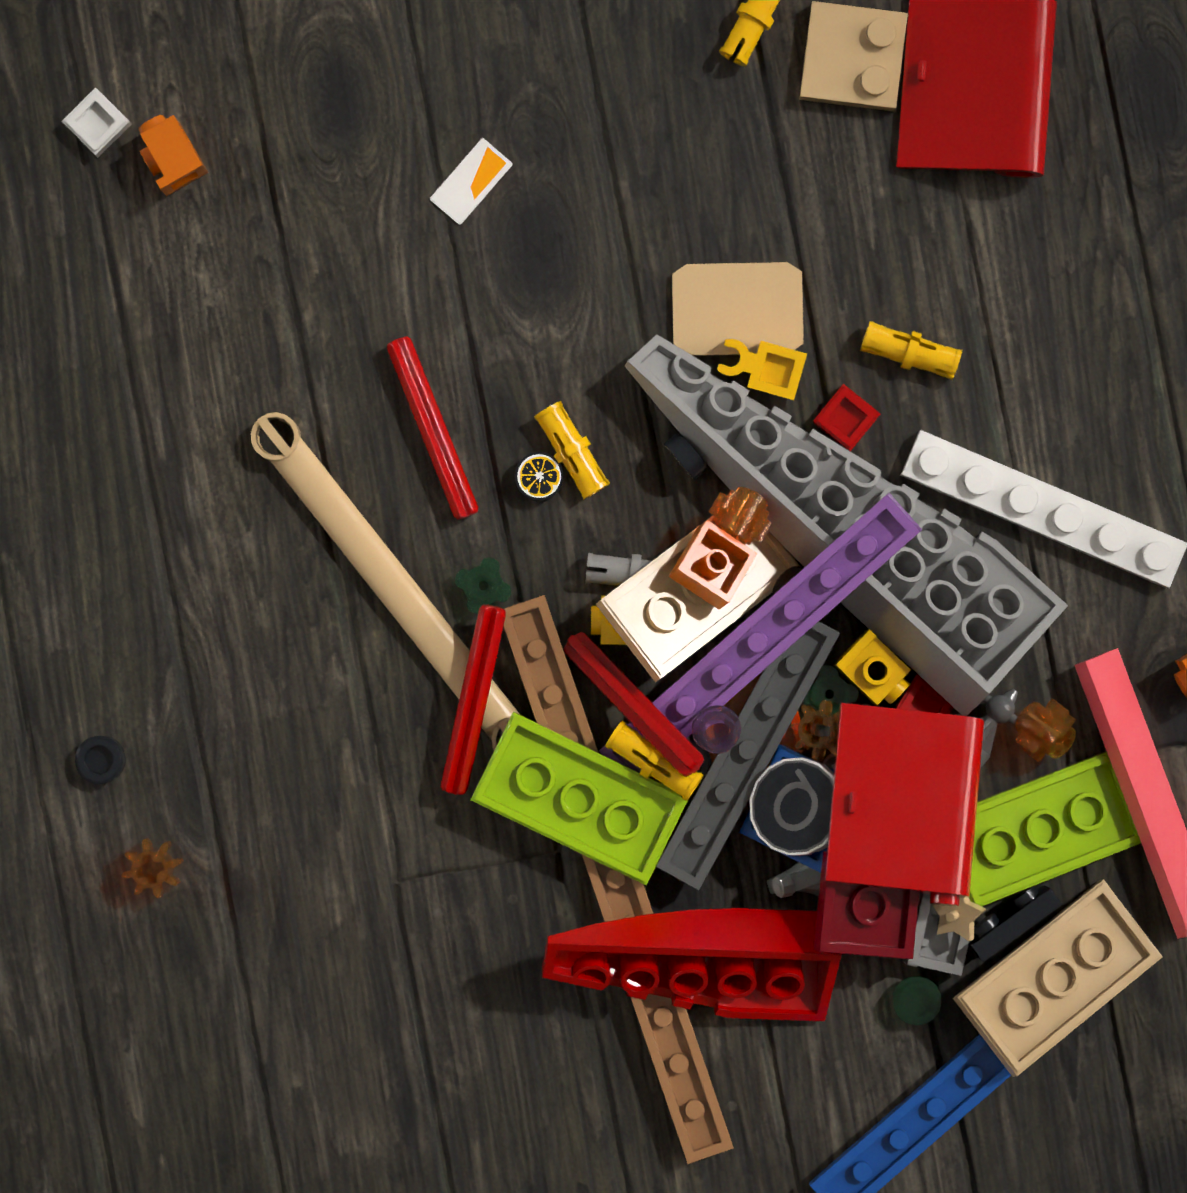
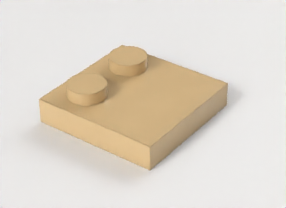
[799,1,908,112]

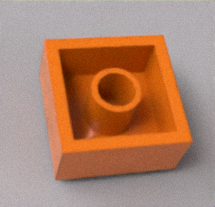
[669,520,757,610]

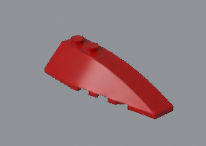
[542,908,842,1021]

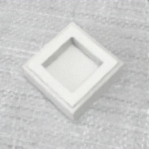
[62,88,132,158]

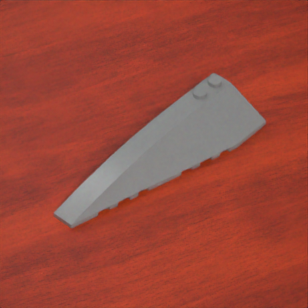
[625,334,1068,716]

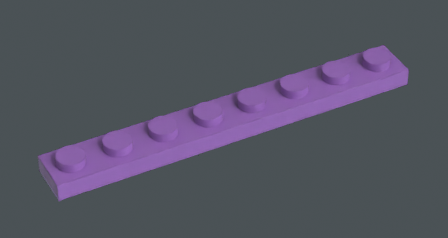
[599,493,922,773]

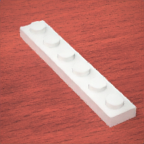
[900,430,1187,588]

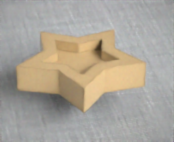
[932,897,986,942]

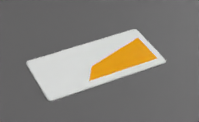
[430,138,512,225]

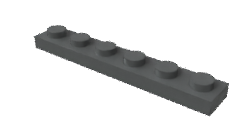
[656,622,840,890]

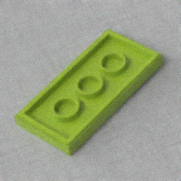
[471,711,688,885]
[969,751,1141,906]

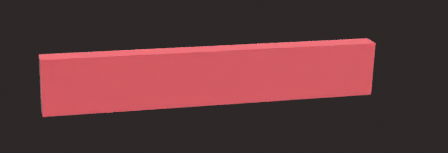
[1074,648,1187,939]

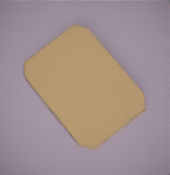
[672,262,803,356]

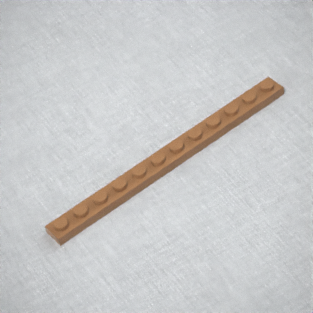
[504,595,734,1164]

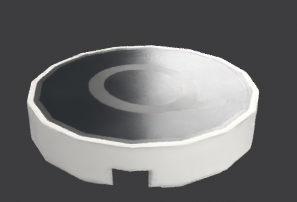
[750,757,834,856]

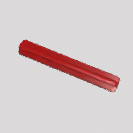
[387,336,478,520]
[441,605,506,795]
[563,632,704,777]

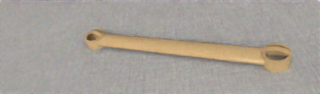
[251,412,520,750]

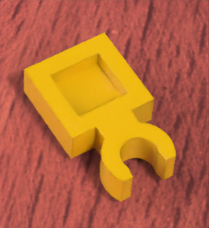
[717,339,807,400]

